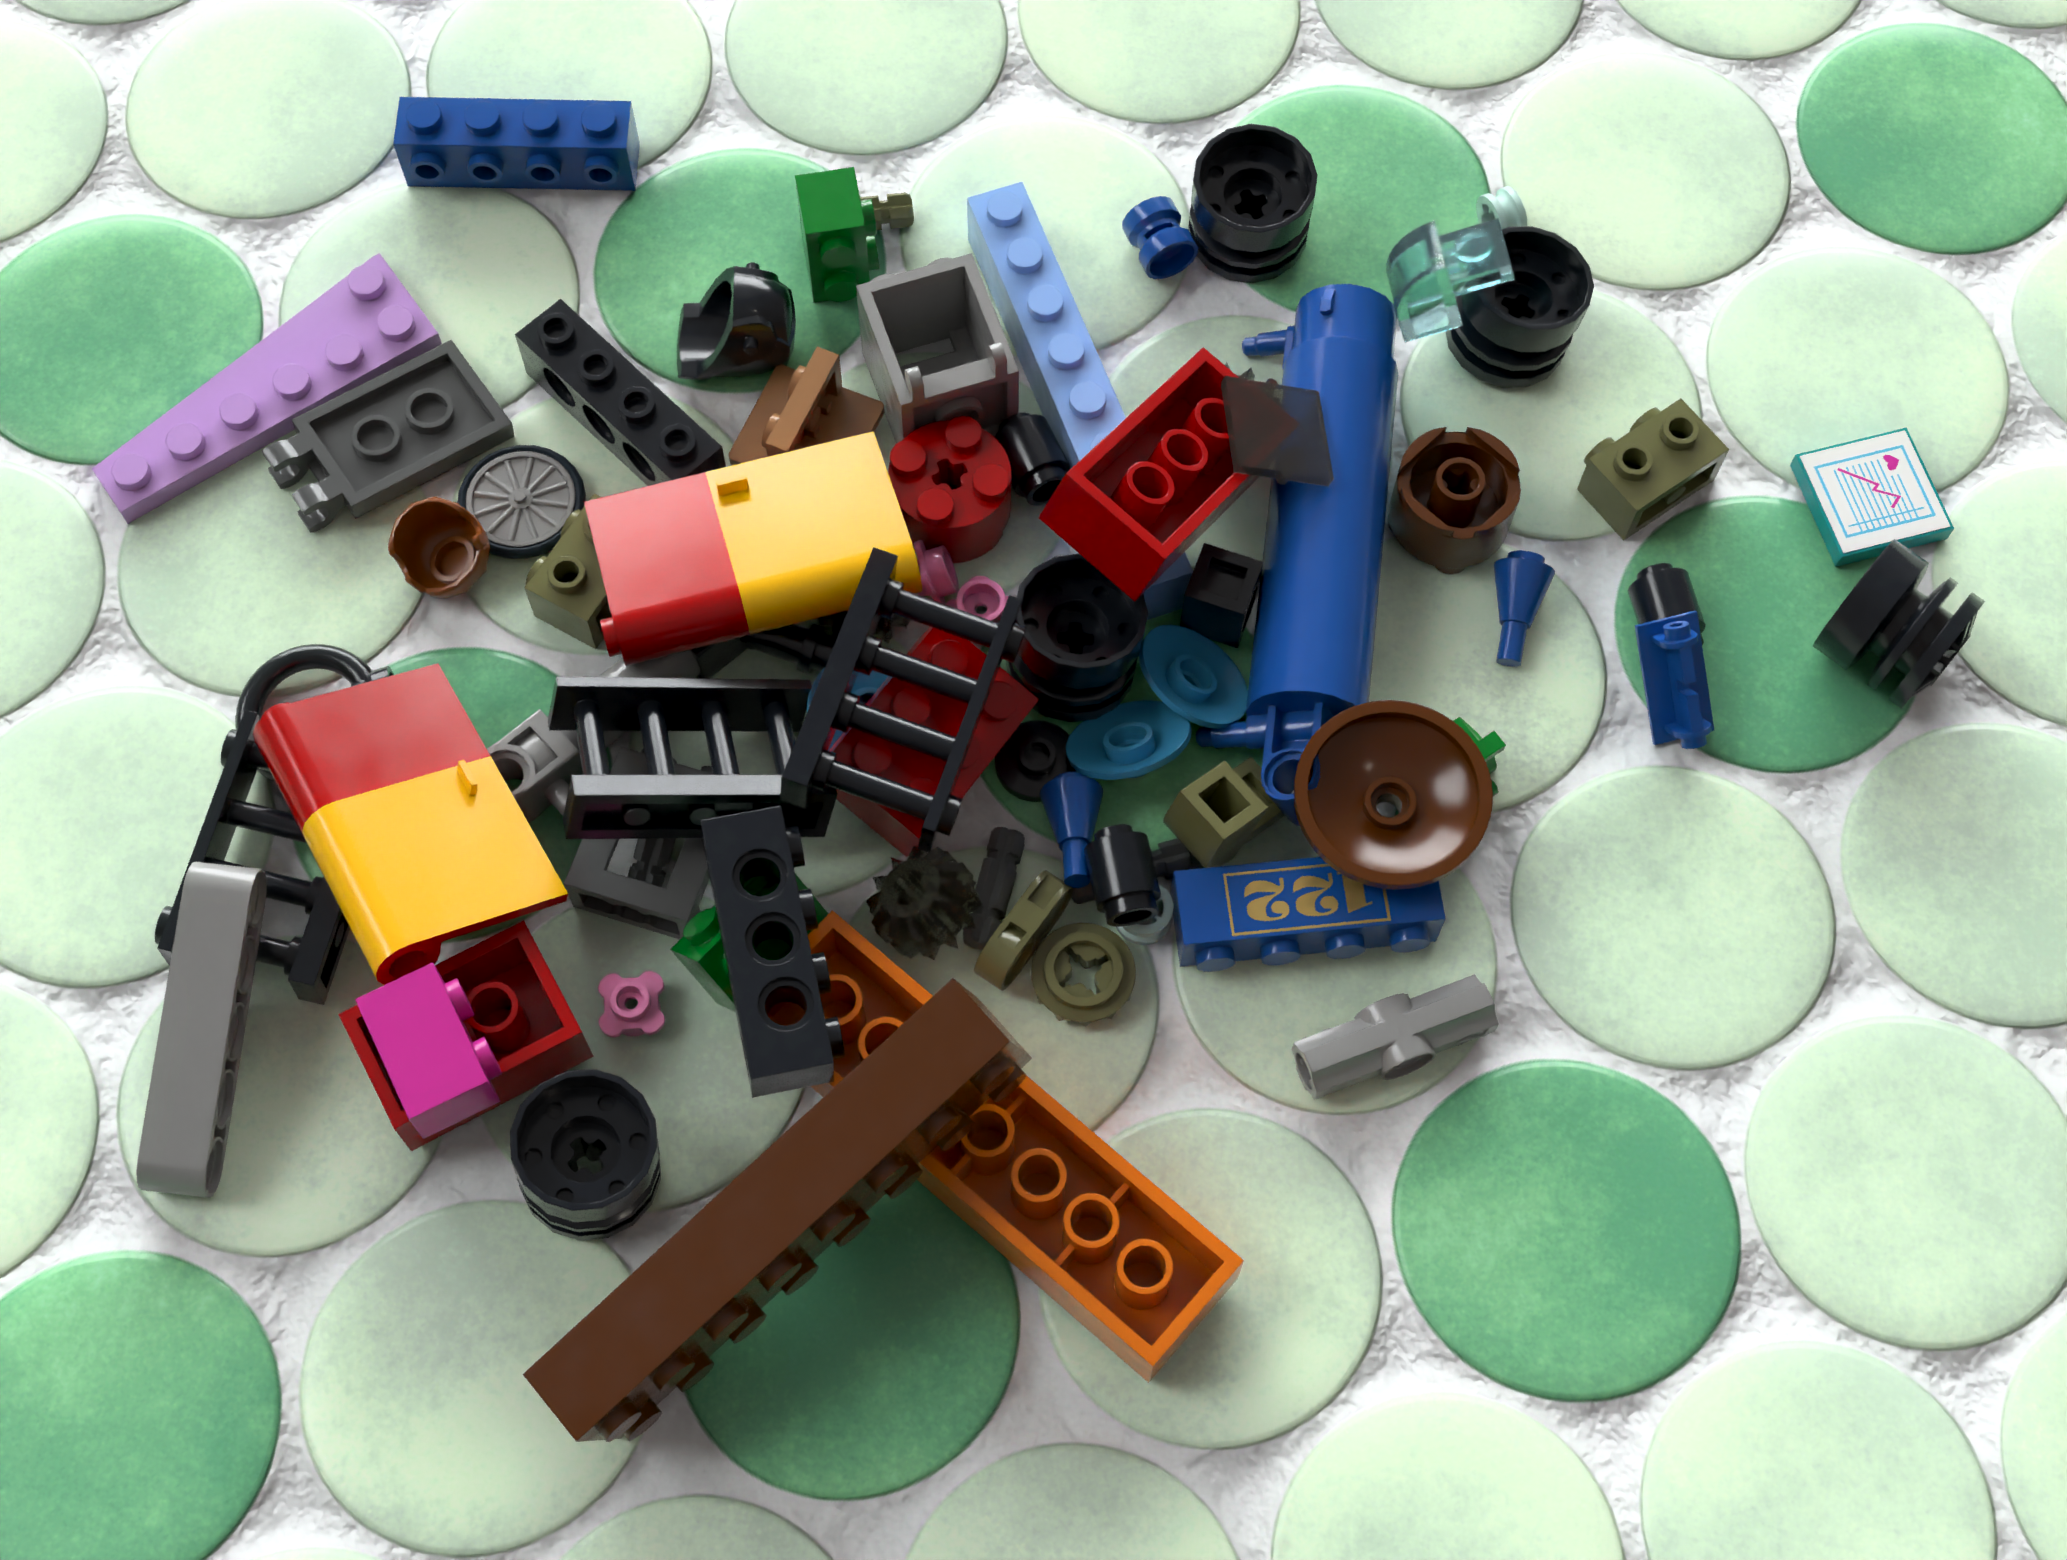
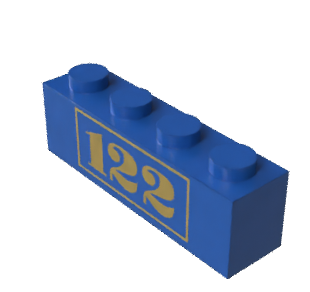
[1170,857,1446,972]

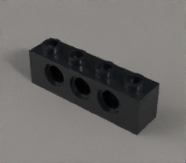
[515,299,726,486]
[700,806,845,1098]

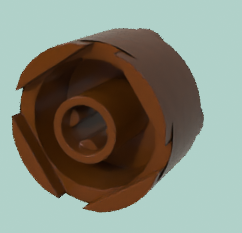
[1387,427,1521,574]

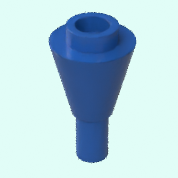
[1494,550,1555,667]
[1040,772,1103,888]

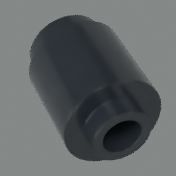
[994,412,1071,506]
[1628,563,1705,645]
[1084,824,1161,927]

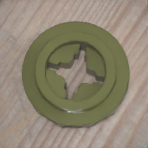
[1031,923,1136,1027]

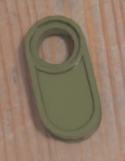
[974,870,1073,991]

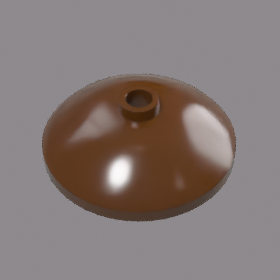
[1293,700,1493,890]

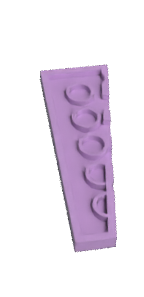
[92,253,442,524]

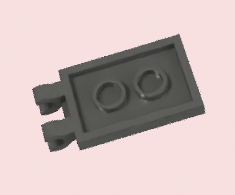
[262,340,515,533]

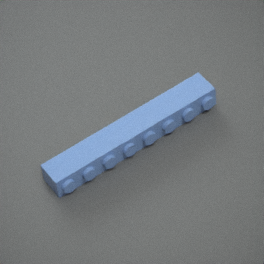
[967,182,1193,620]

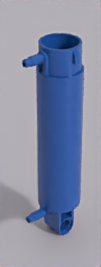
[1196,284,1398,826]

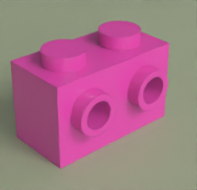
[355,962,502,1139]

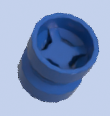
[1122,196,1198,279]

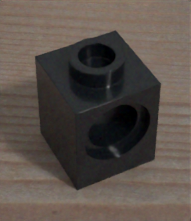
[1180,543,1264,648]

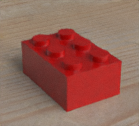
[829,627,1039,857]
[338,920,594,1151]

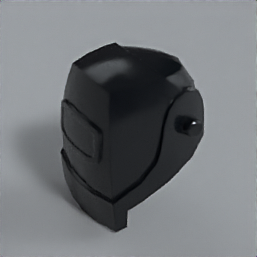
[677,262,796,380]

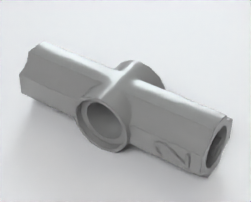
[1291,974,1499,1100]

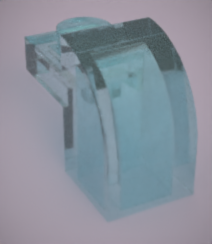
[1386,218,1515,343]

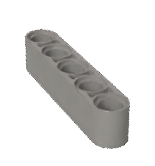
[136,862,267,1198]

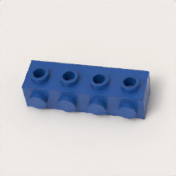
[393,97,640,191]

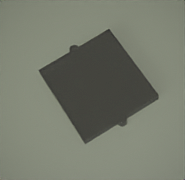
[1220,376,1334,487]

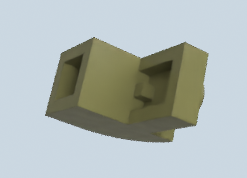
[1163,757,1284,868]

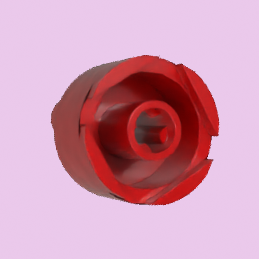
[888,416,1011,563]

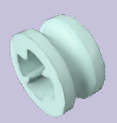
[1476,186,1527,237]
[1116,884,1174,945]

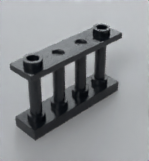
[780,547,1027,853]
[548,676,838,839]
[155,710,350,1005]

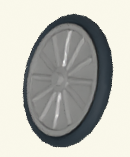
[457,445,586,559]

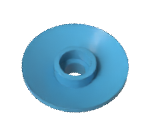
[1139,625,1248,729]
[1066,700,1192,780]

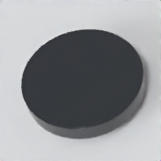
[995,720,1077,802]

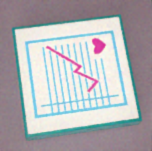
[1790,427,1954,567]

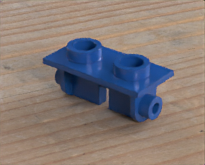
[1635,610,1714,749]

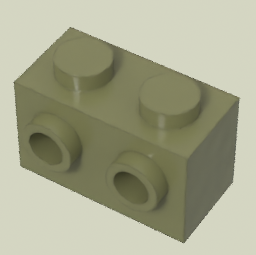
[1577,398,1729,541]
[524,493,612,649]

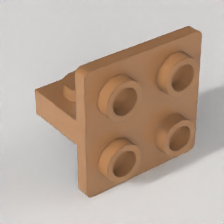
[728,347,885,465]

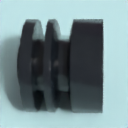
[1188,124,1318,283]
[1445,226,1594,388]
[1813,539,1985,709]
[1006,554,1148,722]
[510,1069,661,1241]

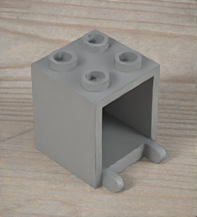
[856,253,1019,443]

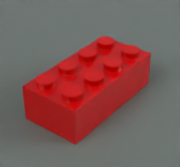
[1038,347,1297,601]

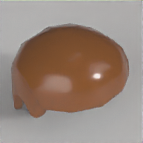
[388,496,490,599]

